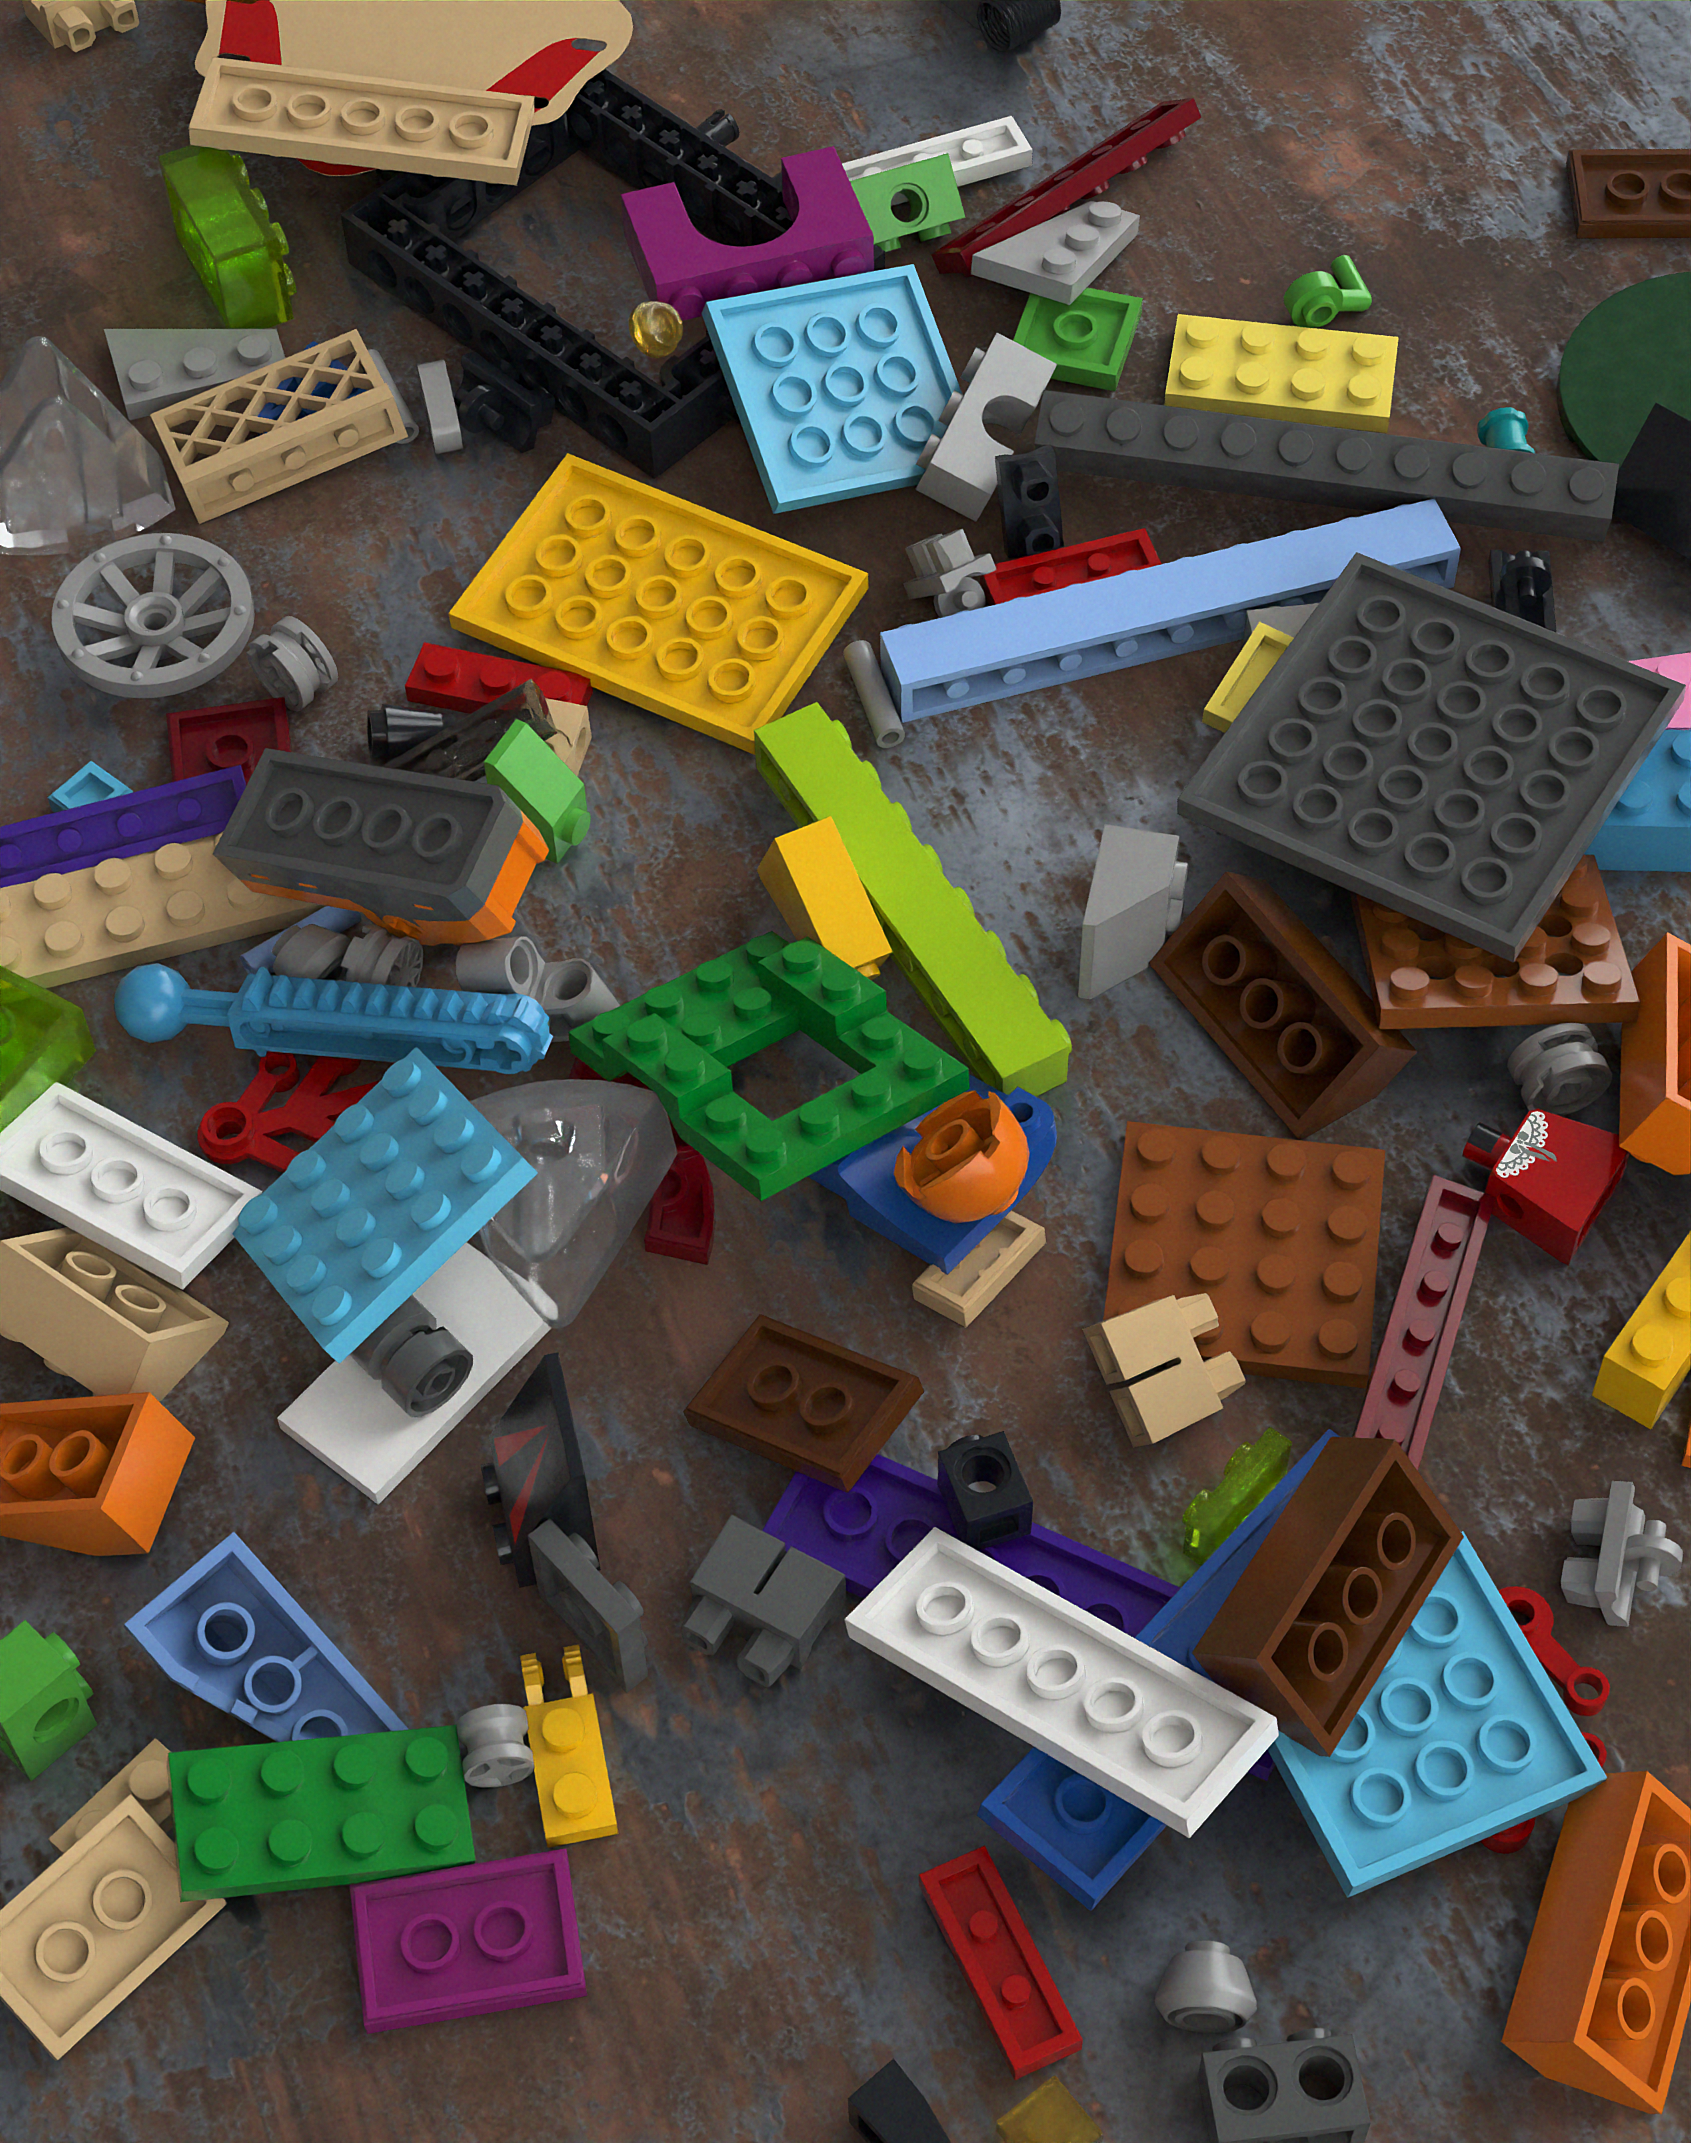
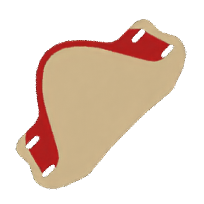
[195,0,633,176]

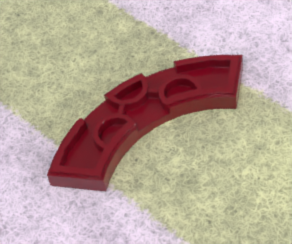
[558,1057,716,1265]

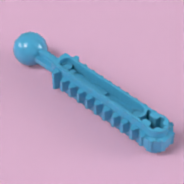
[114,963,553,1074]

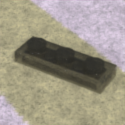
[381,679,557,782]

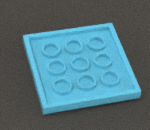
[702,264,962,514]
[232,1047,538,1364]
[1267,1531,1607,1898]

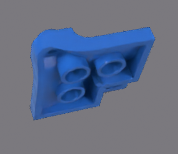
[807,1074,1057,1275]

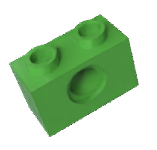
[850,153,965,252]
[0,1620,97,1782]

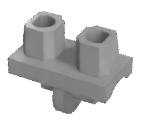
[903,529,997,618]
[1561,1481,1683,1627]

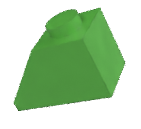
[484,719,591,864]

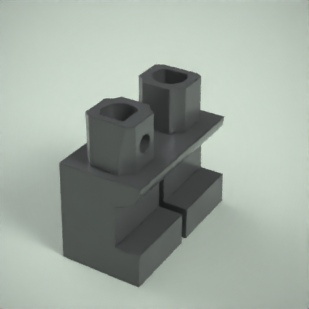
[681,1514,846,1687]

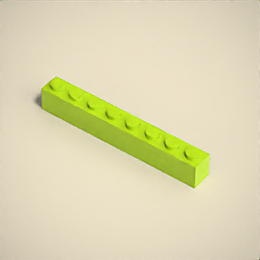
[754,702,1072,1097]

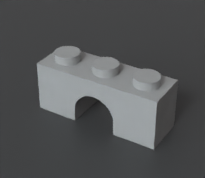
[916,333,1057,522]

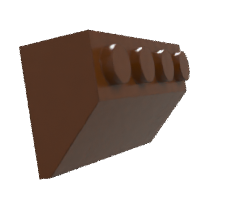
[1149,872,1418,1139]
[1192,1437,1464,1757]

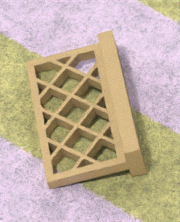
[150,329,408,524]

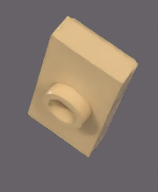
[912,1211,1046,1328]

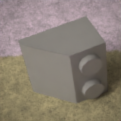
[1078,824,1188,999]

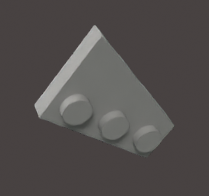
[971,201,1140,305]
[104,329,286,420]

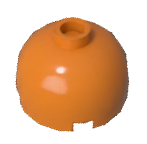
[894,1090,1030,1223]

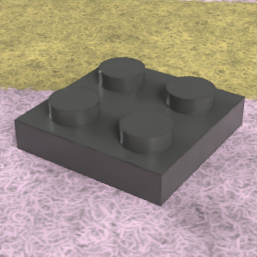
[528,1518,648,1693]

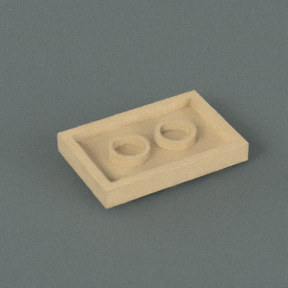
[0,1794,227,2061]

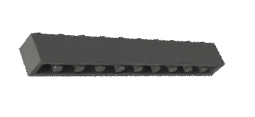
[1034,390,1619,542]

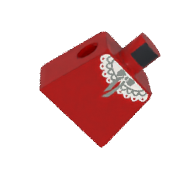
[1462,1109,1630,1266]

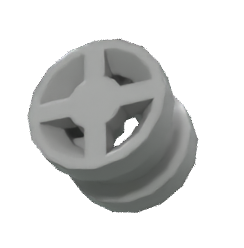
[457,1704,535,1788]

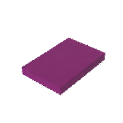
[350,1849,587,2034]

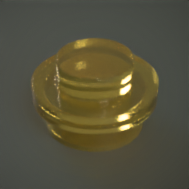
[629,301,683,359]

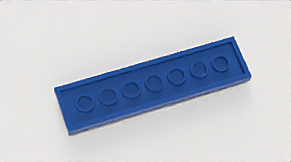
[977,1429,1340,1911]

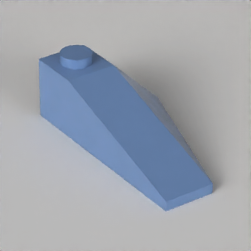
[123,1532,408,1742]

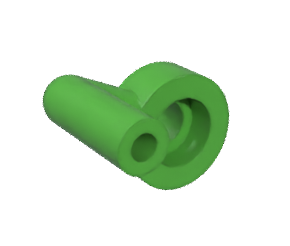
[1284,255,1372,328]

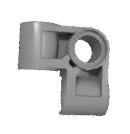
[456,936,620,1042]

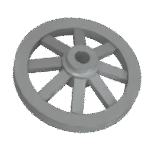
[51,533,255,698]

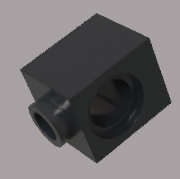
[937,1431,1033,1551]

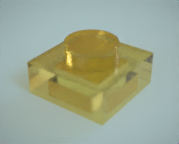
[996,2075,1104,2143]

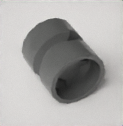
[349,1295,473,1417]

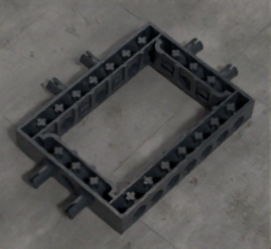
[341,69,885,479]

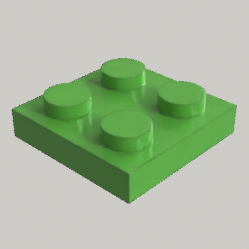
[1013,288,1143,391]

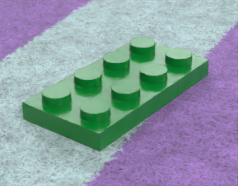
[167,1725,476,1902]

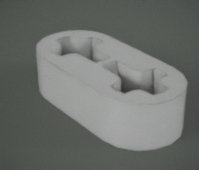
[417,359,463,454]

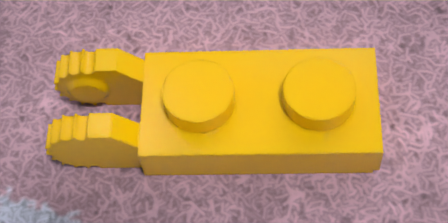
[520,1644,619,1848]

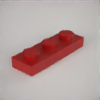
[980,528,1161,606]
[405,642,593,723]
[919,1845,1083,2080]

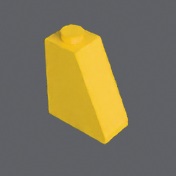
[757,816,892,981]

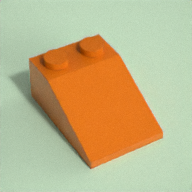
[0,1392,195,1556]

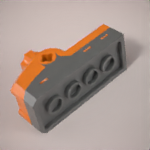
[213,748,549,946]

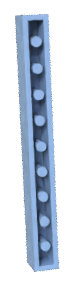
[880,498,1461,723]

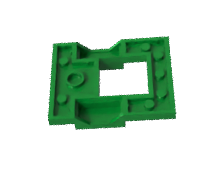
[568,931,970,1201]

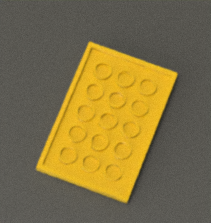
[448,453,869,755]

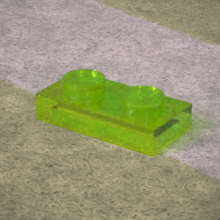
[1182,1427,1292,1566]

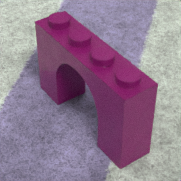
[621,146,874,326]

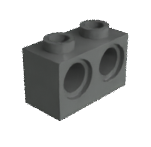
[1197,2028,1371,2143]

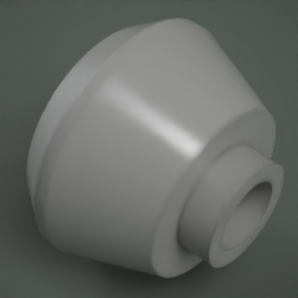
[272,924,351,981]
[1154,1941,1257,2033]

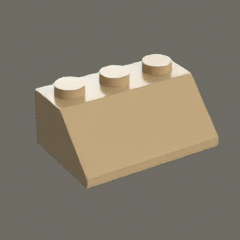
[0,1227,229,1401]

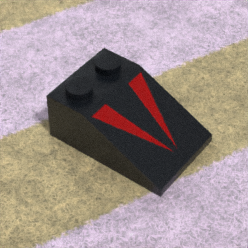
[481,1352,601,1588]

